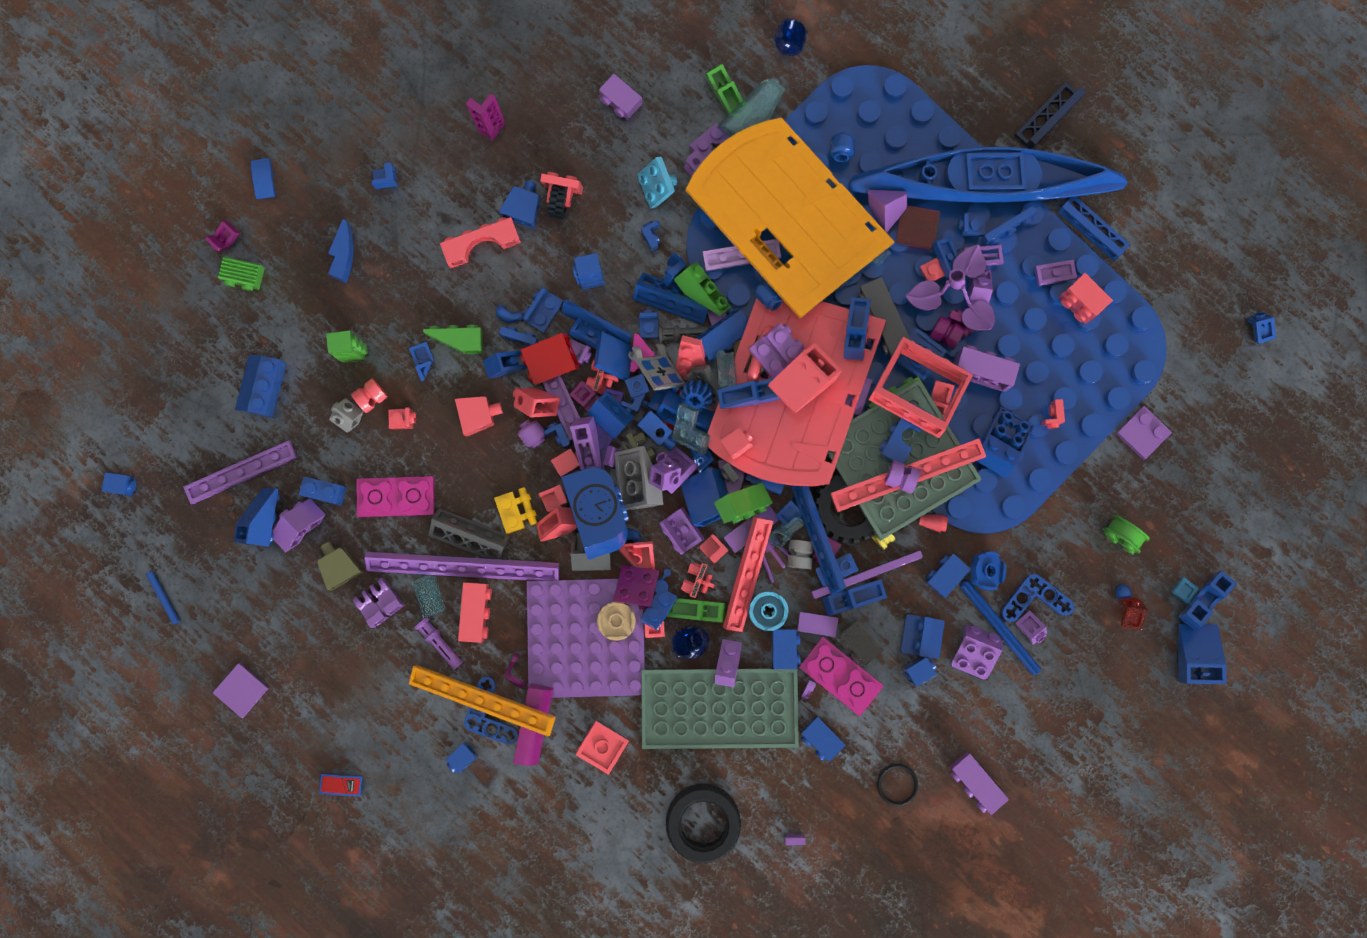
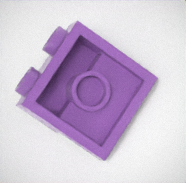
[748,323,804,378]

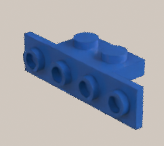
[561,299,632,349]

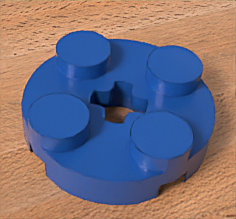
[971,551,1006,590]

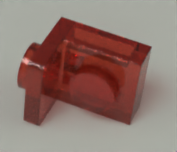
[1121,598,1147,631]

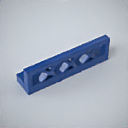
[1058,196,1130,262]
[633,273,709,325]

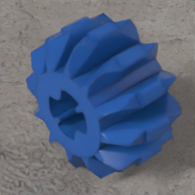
[680,379,713,412]

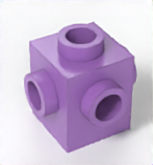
[649,460,681,491]

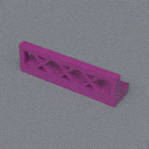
[466,93,506,141]

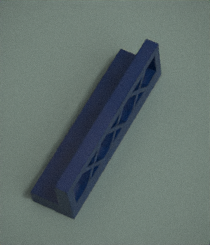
[1014,82,1086,149]

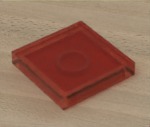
[895,206,940,250]

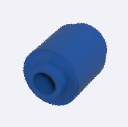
[755,282,783,311]

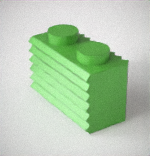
[218,256,265,291]

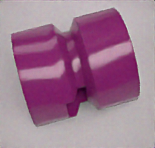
[929,315,965,350]

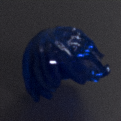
[775,18,808,56]
[671,625,709,659]

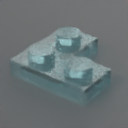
[672,403,710,455]

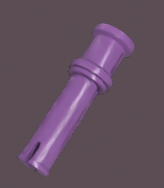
[414,617,463,670]

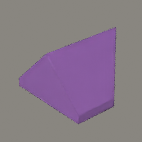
[868,190,907,233]

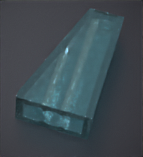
[717,78,785,137]

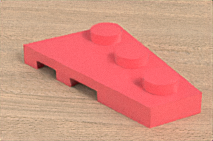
[676,335,708,380]

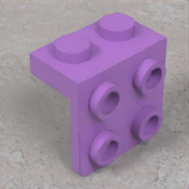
[951,624,1003,679]

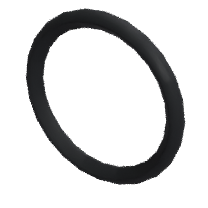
[877,764,918,806]

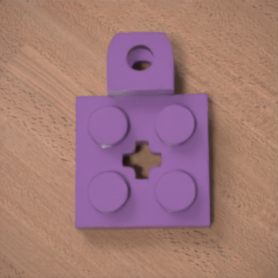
[684,123,730,177]

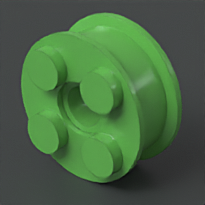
[1103,514,1150,555]

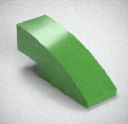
[704,64,751,124]
[666,598,727,623]

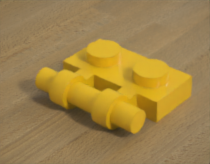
[494,487,537,534]

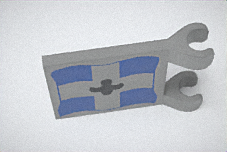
[628,343,685,391]

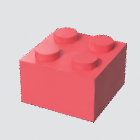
[1058,273,1113,324]

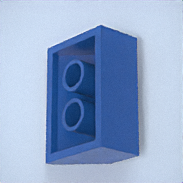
[235,355,286,418]

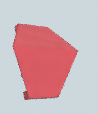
[619,541,655,570]

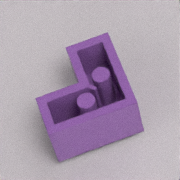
[272,498,326,553]

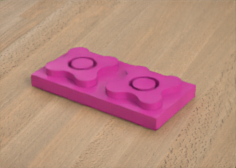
[357,476,435,517]
[799,637,884,716]

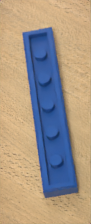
[791,485,846,595]

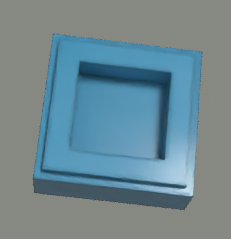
[1170,577,1200,604]

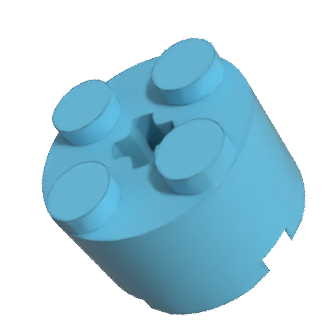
[748,592,789,631]

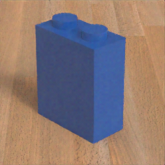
[681,467,728,527]

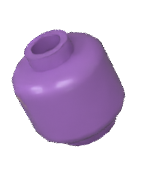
[518,419,546,448]

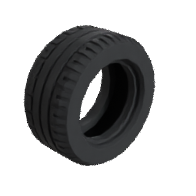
[666,783,741,864]

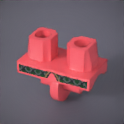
[586,360,619,395]
[681,563,715,598]

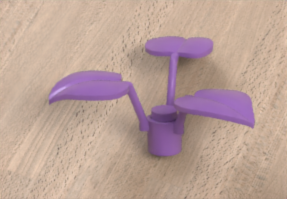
[906,244,995,331]

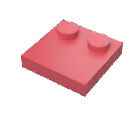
[575,720,629,775]

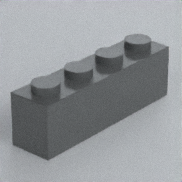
[858,277,911,358]

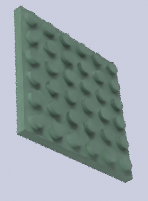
[827,380,982,541]

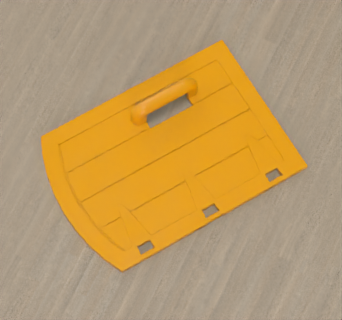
[685,118,894,318]

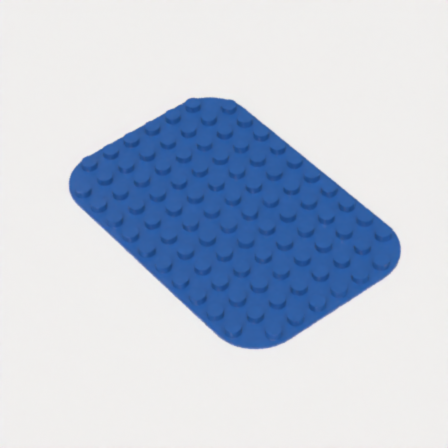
[686,65,1167,534]

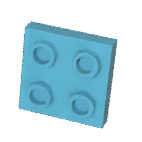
[637,157,677,209]

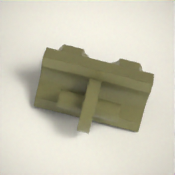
[623,431,655,460]

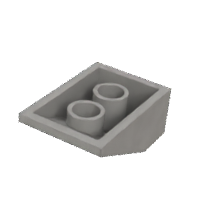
[614,446,663,510]

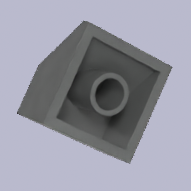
[570,528,611,571]

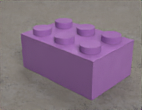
[953,345,1020,392]

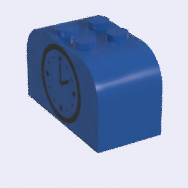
[561,467,629,560]

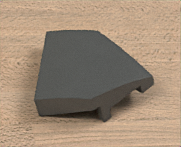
[682,365,722,400]

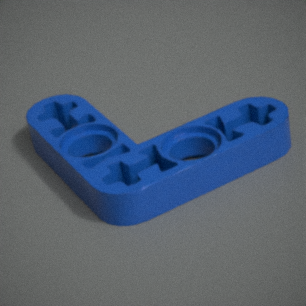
[1000,574,1074,622]
[464,676,519,745]

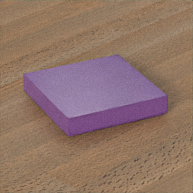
[213,663,269,718]

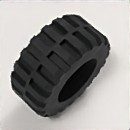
[813,472,876,544]

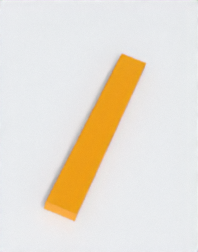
[408,665,556,736]

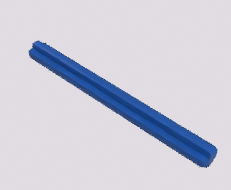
[960,580,1041,675]

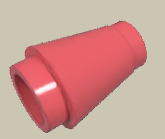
[919,514,948,533]

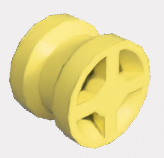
[871,534,896,550]

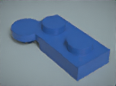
[640,580,677,630]

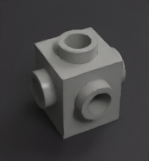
[329,398,364,433]

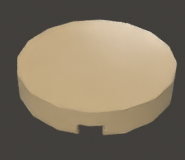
[597,602,636,641]

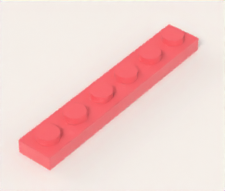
[723,516,773,632]

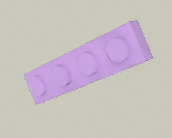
[703,239,781,271]

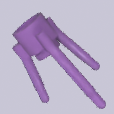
[763,536,791,583]

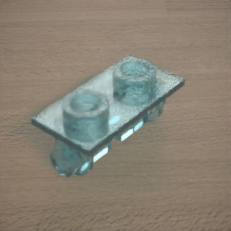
[715,350,737,389]

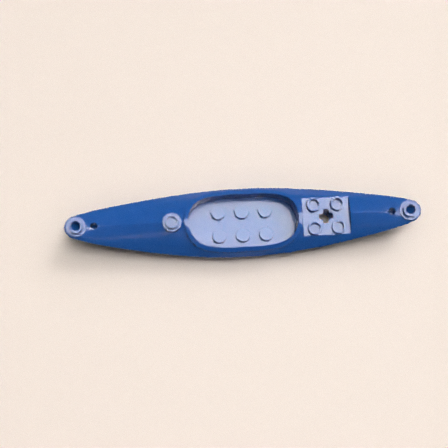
[849,147,1127,203]

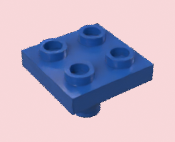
[896,328,947,382]

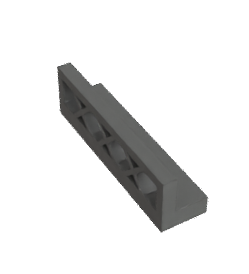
[428,508,510,560]

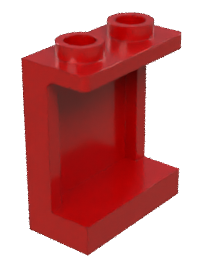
[520,332,580,385]

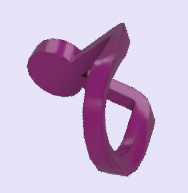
[505,653,526,689]

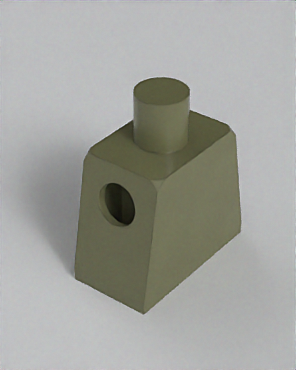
[317,541,364,590]

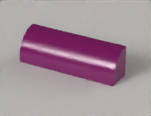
[513,683,554,766]

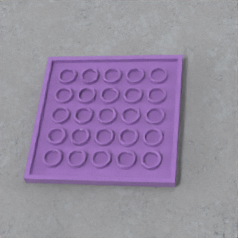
[527,579,645,698]

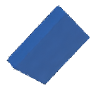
[594,332,633,381]

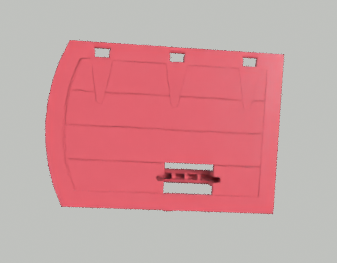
[704,298,886,486]

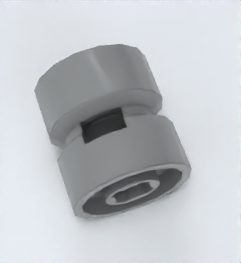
[787,540,814,570]

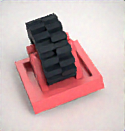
[540,172,583,220]

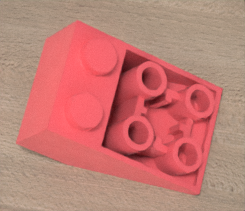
[768,343,842,414]

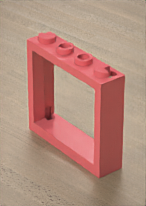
[869,337,973,438]

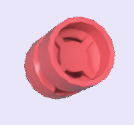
[351,378,388,413]

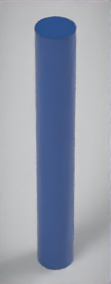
[146,571,180,625]

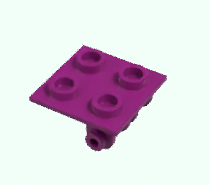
[613,565,660,610]

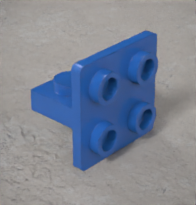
[900,614,945,659]

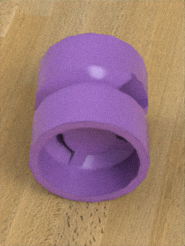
[885,460,921,494]

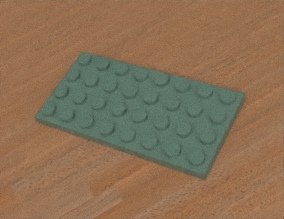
[642,668,799,749]

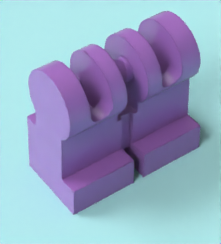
[353,577,405,628]

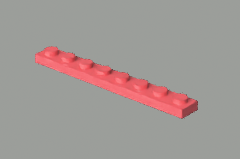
[830,439,986,512]

